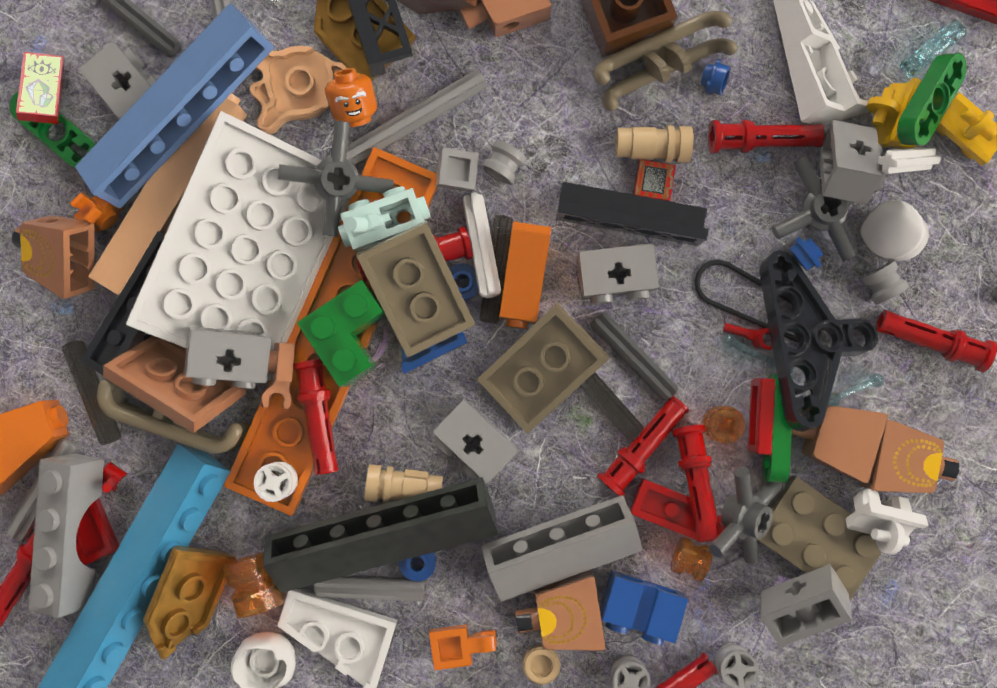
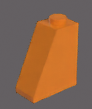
[499,221,552,330]
[0,400,69,496]

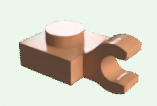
[260,343,295,409]

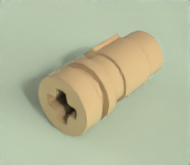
[615,125,694,163]
[364,464,443,503]

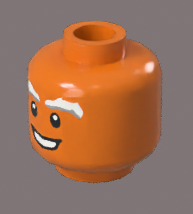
[325,68,378,127]

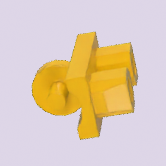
[866,78,921,149]
[936,92,997,166]

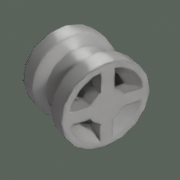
[481,140,527,185]
[860,261,910,305]
[714,643,758,688]
[610,654,650,688]

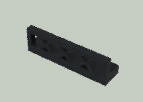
[347,0,413,77]
[555,182,709,246]
[80,231,165,375]

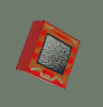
[633,159,676,201]

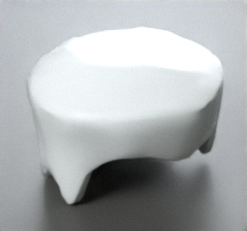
[860,200,929,262]
[230,632,296,688]

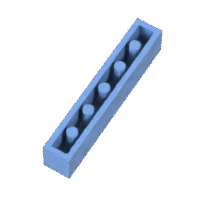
[75,2,275,209]

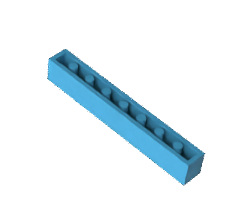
[38,443,231,688]

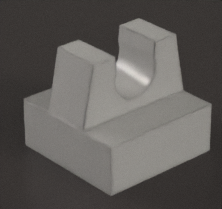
[435,147,479,192]

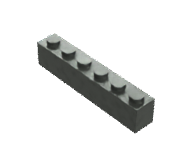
[263,477,499,593]

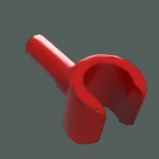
[723,323,772,350]
[102,462,128,493]

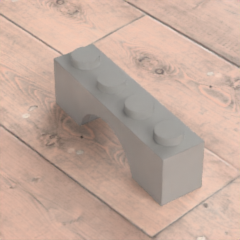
[28,453,104,618]

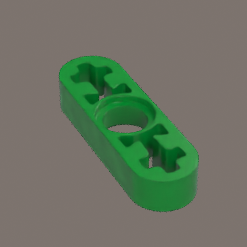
[897,53,967,145]
[9,91,97,169]
[762,374,793,483]

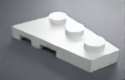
[277,589,398,688]

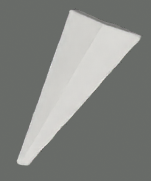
[773,0,869,126]

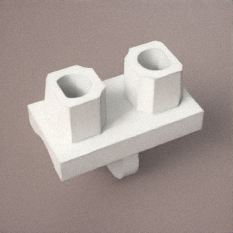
[845,488,928,555]

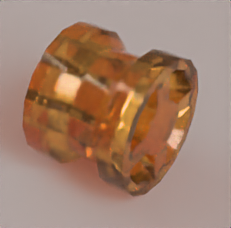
[702,406,745,443]
[671,536,713,582]

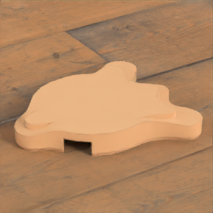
[249,45,346,135]

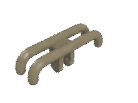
[593,11,738,111]
[97,378,250,454]

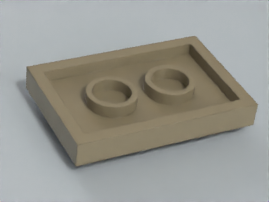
[356,221,475,358]
[477,303,610,434]
[757,475,882,600]

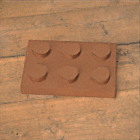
[103,336,246,433]

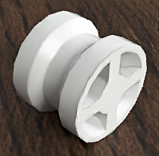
[253,461,298,502]

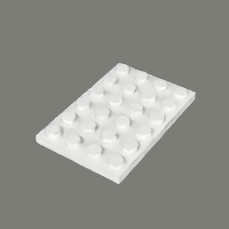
[126,111,350,381]

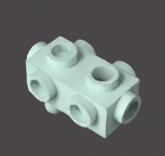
[338,187,431,253]

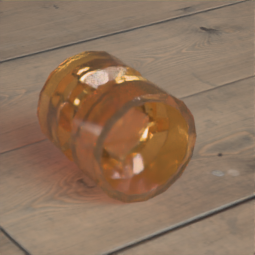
[222,552,285,619]

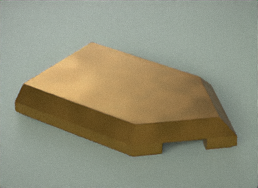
[314,0,417,81]
[143,545,237,660]

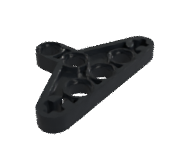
[759,251,878,432]

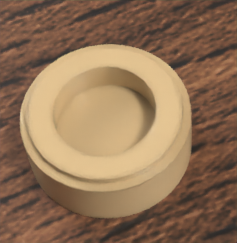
[523,644,560,685]

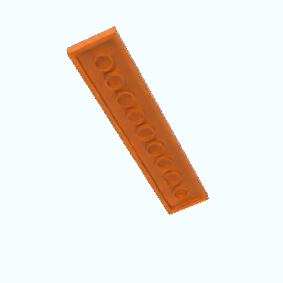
[223,147,438,516]

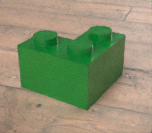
[297,280,386,387]

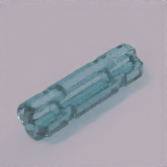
[900,19,967,78]

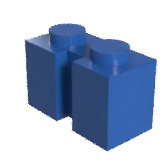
[599,570,689,645]

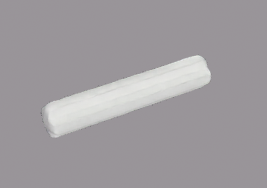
[877,147,941,174]
[462,192,501,298]

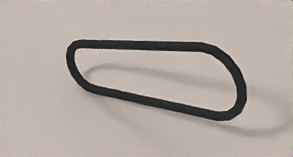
[694,259,821,343]

